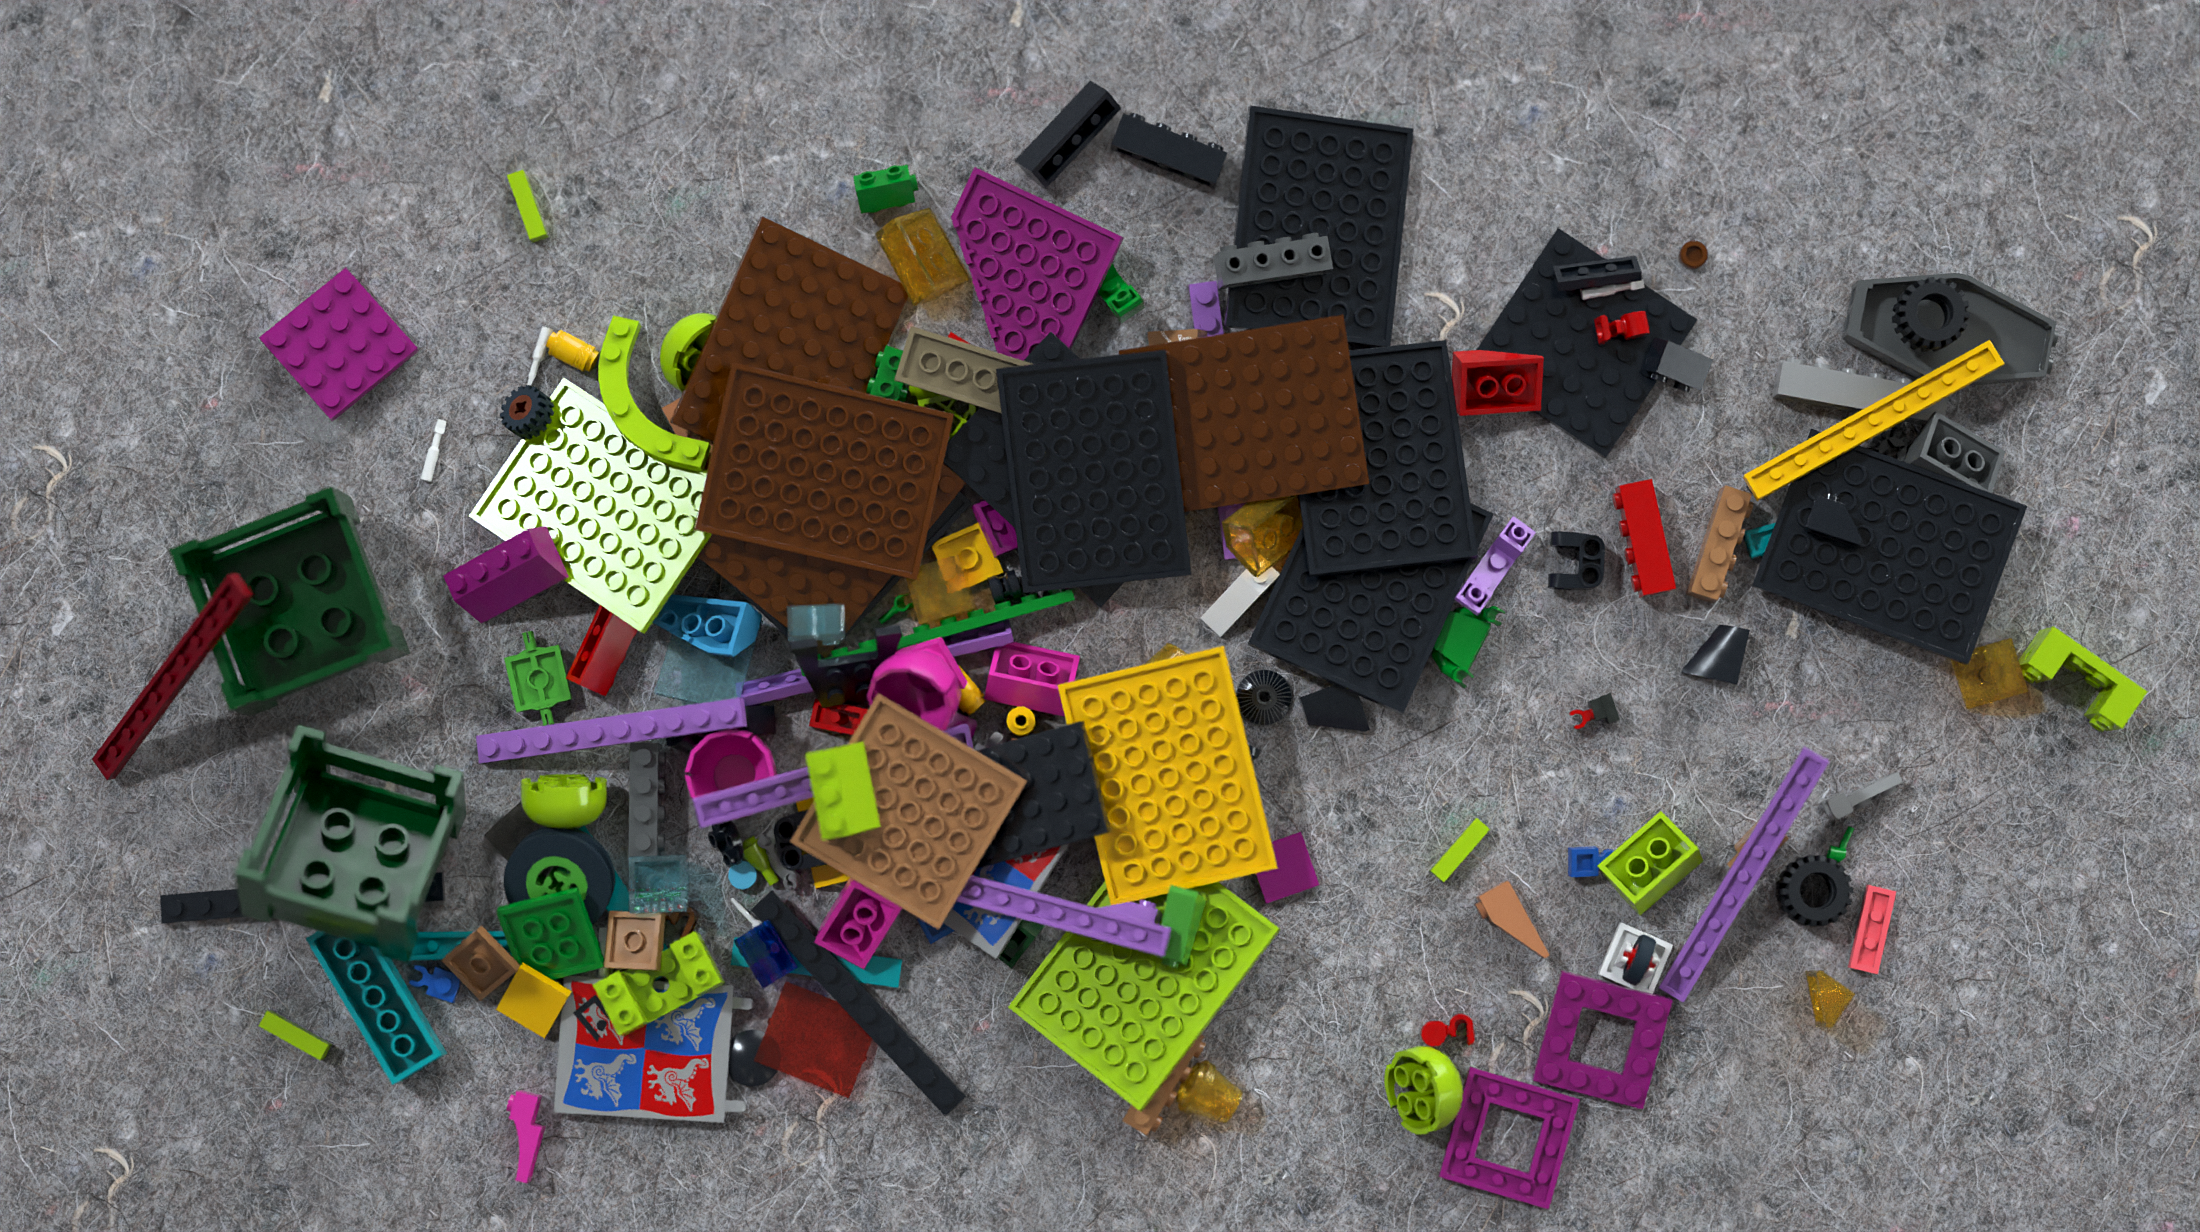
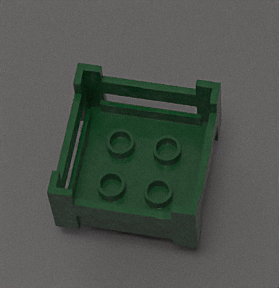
[169,486,411,716]
[234,725,466,963]

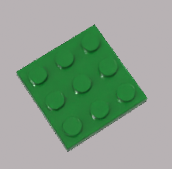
[496,887,604,980]

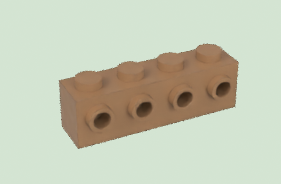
[1686,485,1754,603]
[1122,1034,1206,1135]

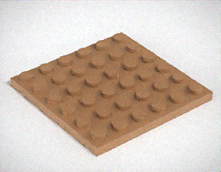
[790,693,1027,929]

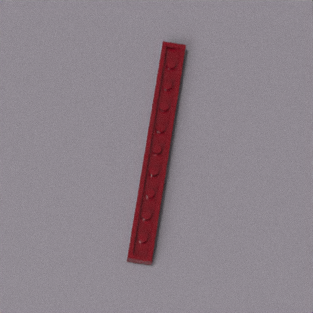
[92,573,253,780]

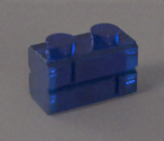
[734,919,798,989]

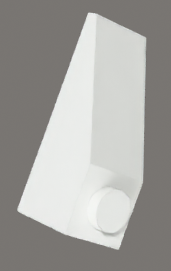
[1200,555,1280,637]

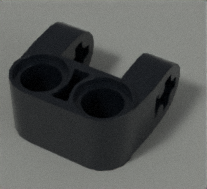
[1548,531,1605,591]
[774,810,827,870]

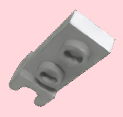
[1821,772,1903,821]

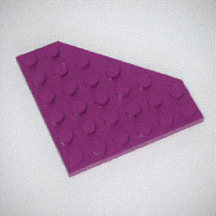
[951,167,1124,361]

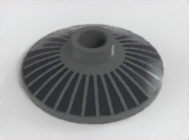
[1236,669,1292,726]

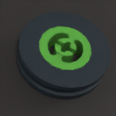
[503,827,615,925]

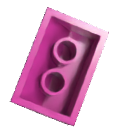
[984,642,1080,717]
[814,877,902,969]

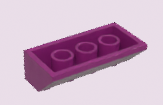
[443,526,569,623]

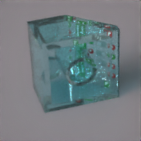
[629,855,690,914]

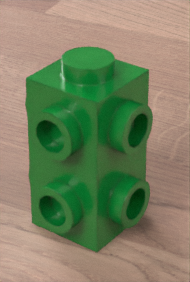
[853,165,919,214]
[866,345,909,402]

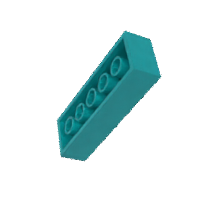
[305,931,448,1085]

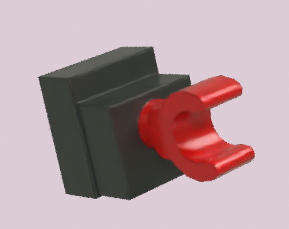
[1569,693,1620,729]

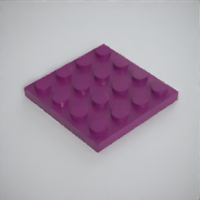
[259,267,419,422]

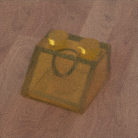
[1951,638,2028,709]

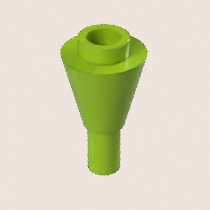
[742,835,779,886]

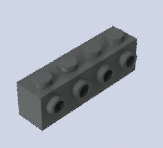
[1213,233,1333,290]
[629,743,666,857]

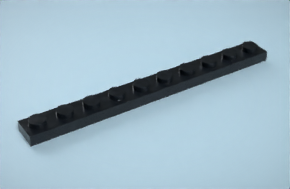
[160,872,446,923]
[751,890,966,1116]

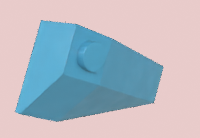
[652,594,762,657]

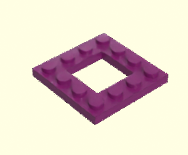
[1532,970,1672,1109]
[1438,1066,1580,1209]

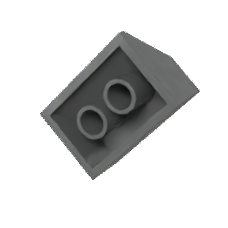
[1905,411,2006,493]

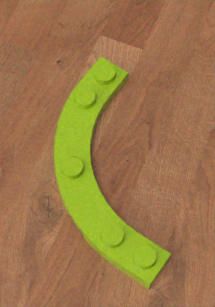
[598,315,711,472]

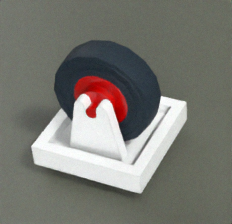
[1598,922,1673,994]

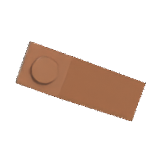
[1475,881,1550,958]

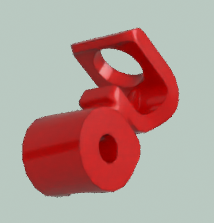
[1594,311,1650,345]
[1420,1013,1474,1047]

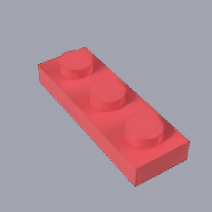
[1848,885,1896,974]

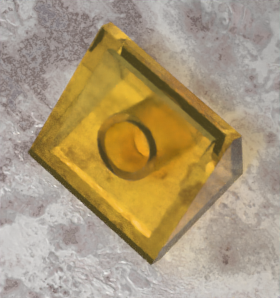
[1805,970,1855,1028]

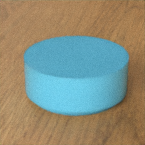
[728,861,757,889]

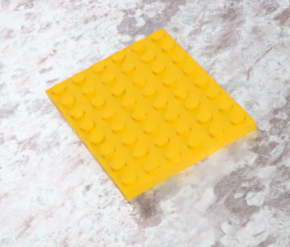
[1058,645,1278,905]

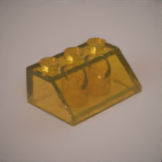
[875,207,970,307]
[1222,495,1302,577]

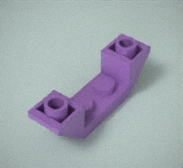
[1455,516,1536,616]

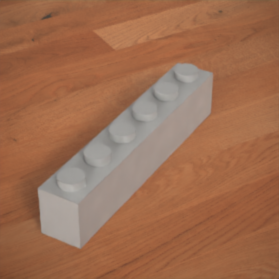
[1772,358,1948,425]

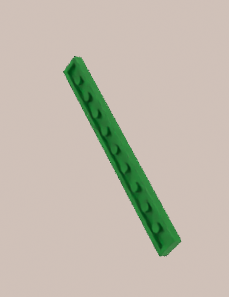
[800,589,1075,676]

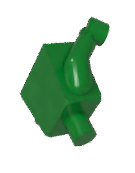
[1431,606,1505,688]

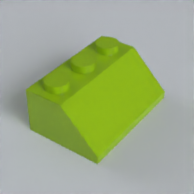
[805,741,880,840]
[1598,811,1703,916]

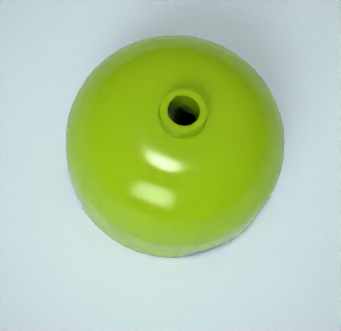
[660,313,716,393]
[521,774,607,828]
[1384,1046,1463,1135]

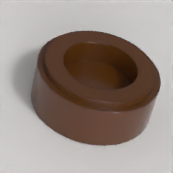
[1679,240,1708,270]

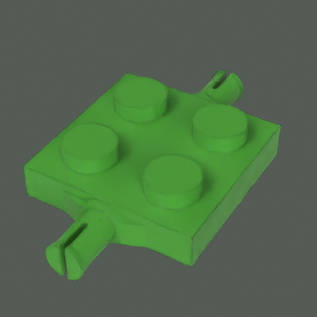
[504,631,573,726]

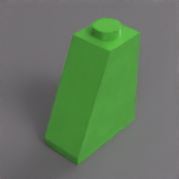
[1155,885,1206,969]

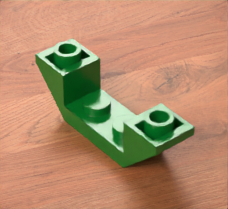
[1098,264,1145,324]

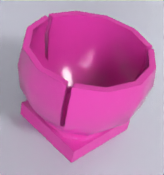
[867,637,967,731]
[685,728,777,821]

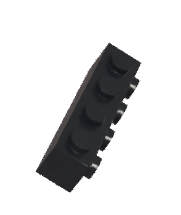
[1015,81,1122,189]
[1111,113,1227,189]

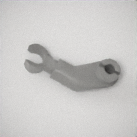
[757,830,801,890]

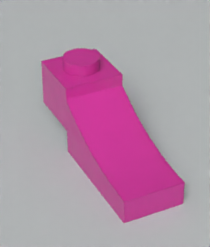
[507,1090,546,1183]

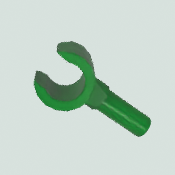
[878,593,916,625]
[1826,826,1855,863]

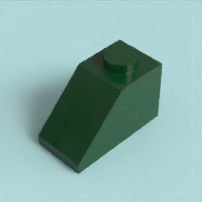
[999,919,1045,969]

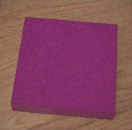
[1255,832,1319,903]

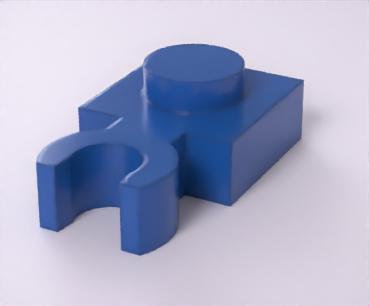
[1568,846,1614,877]
[409,965,462,1003]

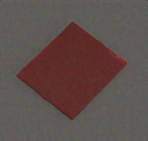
[754,981,872,1098]

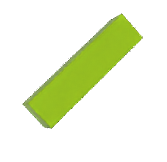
[507,169,549,243]
[1429,818,1490,883]
[259,1010,332,1060]

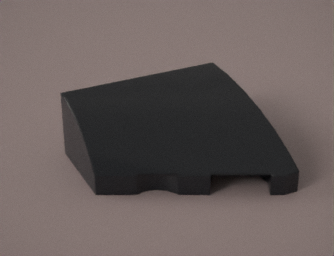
[1681,625,1750,685]
[1299,685,1370,732]

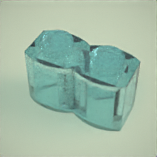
[787,603,845,645]

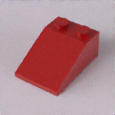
[1452,350,1544,416]

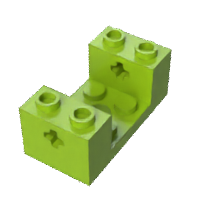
[2014,626,2148,732]
[593,931,725,1036]

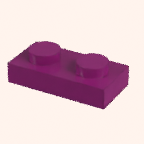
[971,501,1018,558]

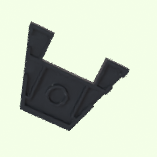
[790,625,902,708]

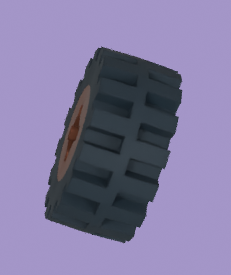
[500,385,554,439]

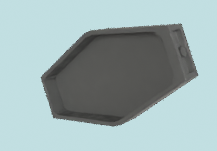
[1842,273,2059,386]

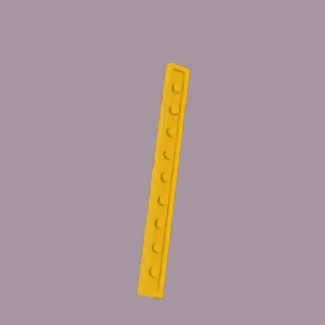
[1743,340,2005,501]

